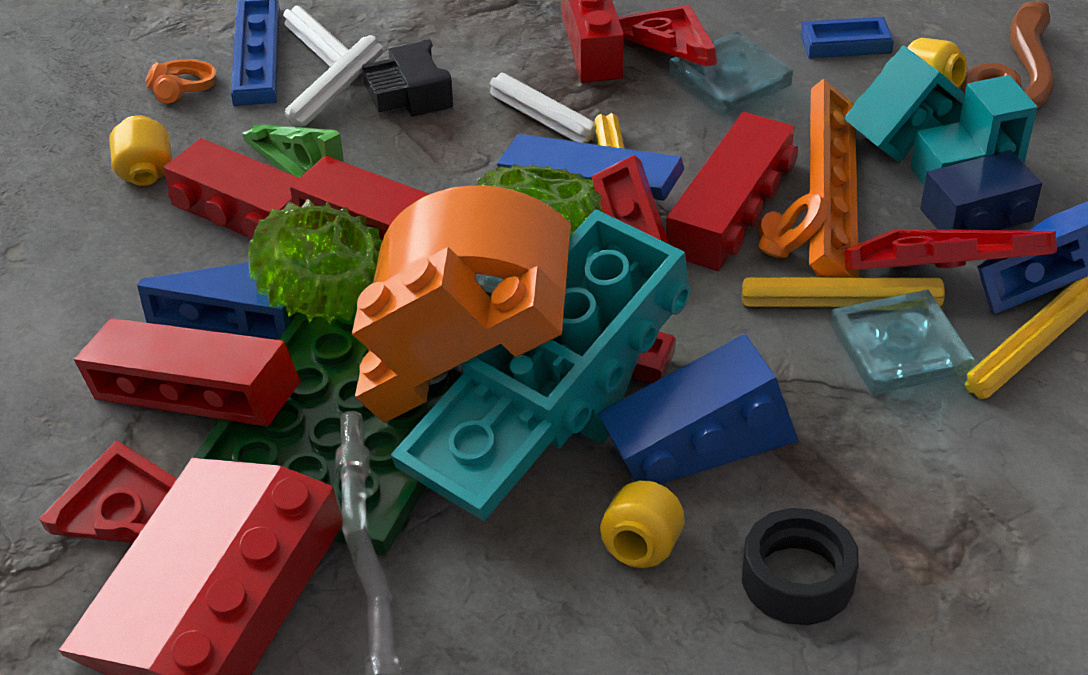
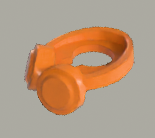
[145,59,216,104]
[757,193,829,259]

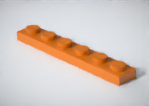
[809,79,859,277]

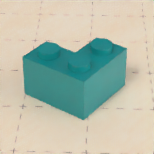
[844,45,965,163]
[910,75,1038,186]

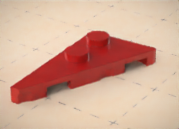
[618,5,717,66]
[844,229,1057,270]
[39,440,177,543]

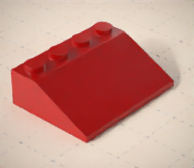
[59,458,344,675]

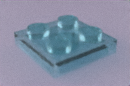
[669,31,793,115]
[830,290,974,395]

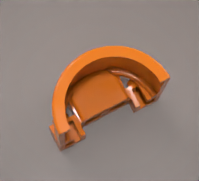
[352,186,571,423]

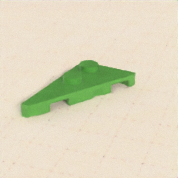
[243,124,344,178]

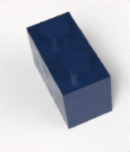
[920,150,1042,230]

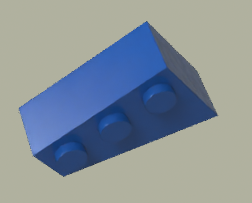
[598,333,799,484]

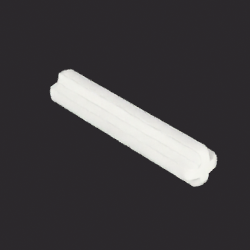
[283,6,349,67]
[285,35,383,128]
[490,73,596,143]

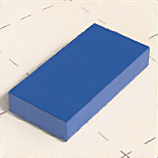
[800,17,894,58]

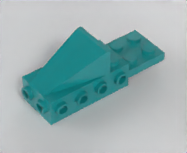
[391,209,691,522]

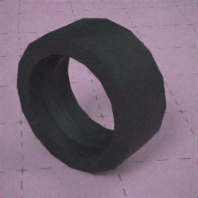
[742,508,859,625]

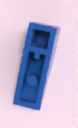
[977,201,1088,314]
[137,261,309,340]

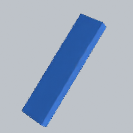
[231,0,280,106]
[497,134,684,201]

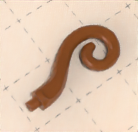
[961,0,1054,110]

